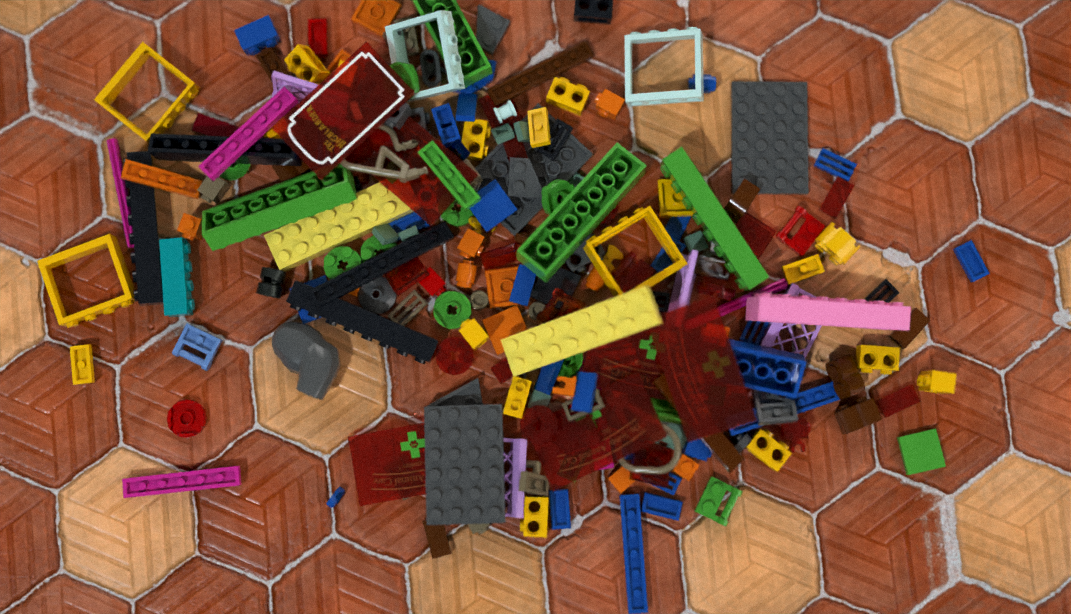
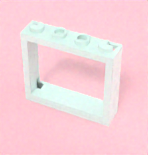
[385,10,465,102]
[625,27,704,107]

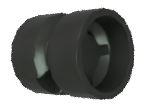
[256,267,287,299]

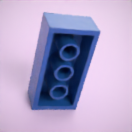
[718,338,806,398]

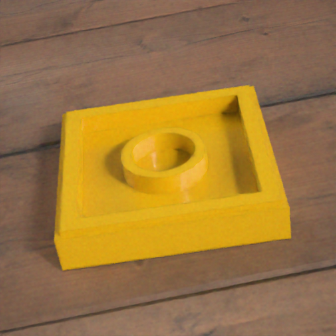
[657,179,694,218]

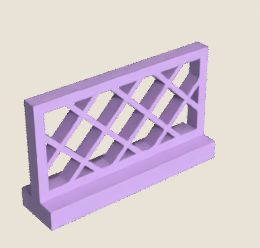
[271,71,351,120]
[663,250,698,332]
[759,283,821,358]

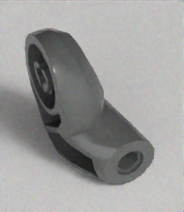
[272,322,341,400]

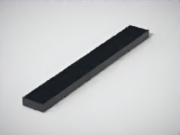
[308,221,454,309]

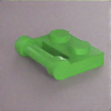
[694,476,743,527]

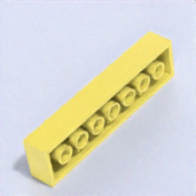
[264,179,421,272]
[501,286,663,377]

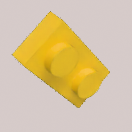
[527,107,551,148]
[781,254,825,285]
[70,344,95,385]

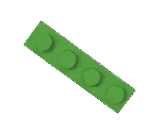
[418,140,481,211]

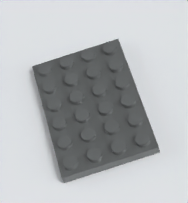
[731,81,809,195]
[475,103,593,237]
[424,404,506,525]

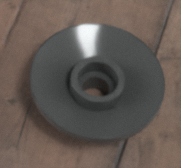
[358,277,396,314]

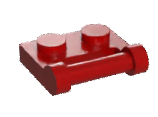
[775,206,825,257]

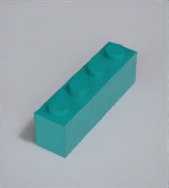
[159,237,195,317]

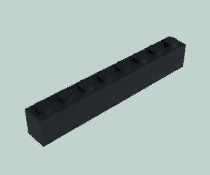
[148,134,304,166]
[123,151,163,306]
[286,280,439,364]

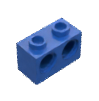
[431,103,461,150]

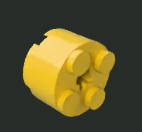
[814,222,860,266]

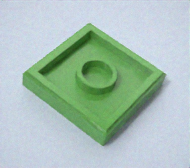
[897,428,946,475]

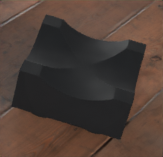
[530,267,581,312]

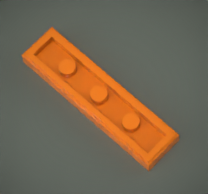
[120,159,203,200]

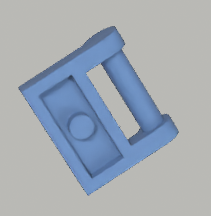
[172,323,223,371]

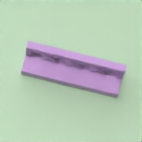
[503,438,527,518]

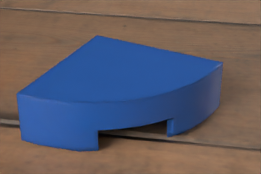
[326,487,345,508]

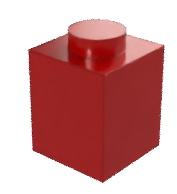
[416,267,447,298]

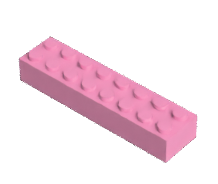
[746,293,911,330]

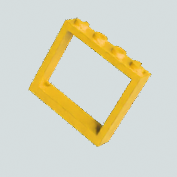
[94,42,200,143]
[583,206,688,297]
[37,234,135,328]

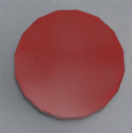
[167,399,207,438]

